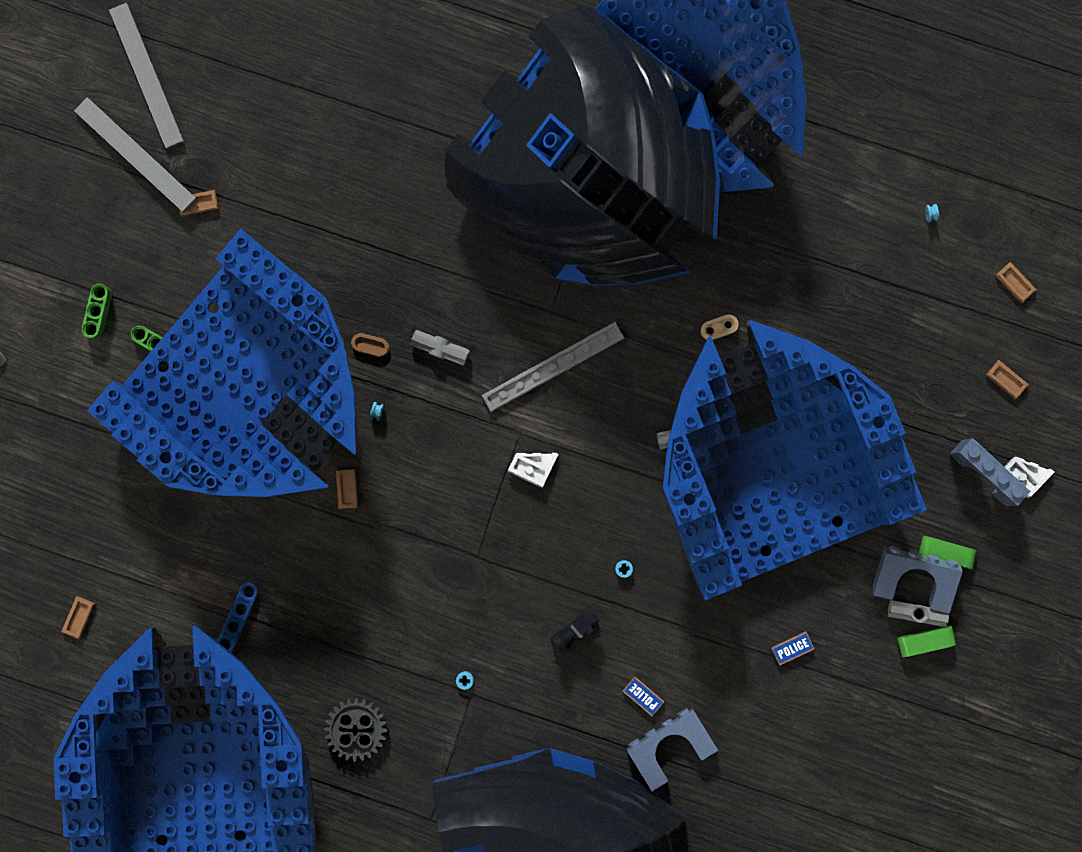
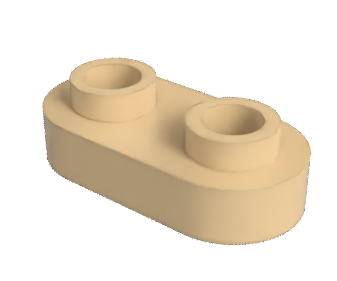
[701,315,738,340]

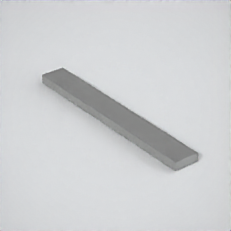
[109,3,184,149]
[74,97,197,213]
[482,322,624,412]

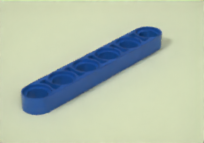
[217,583,259,653]

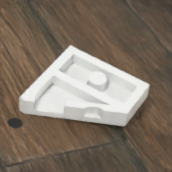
[508,453,558,488]
[1004,457,1054,498]

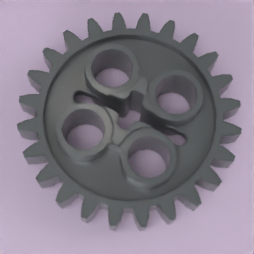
[324,698,388,762]

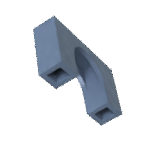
[949,438,1031,506]
[872,546,963,613]
[627,708,718,791]

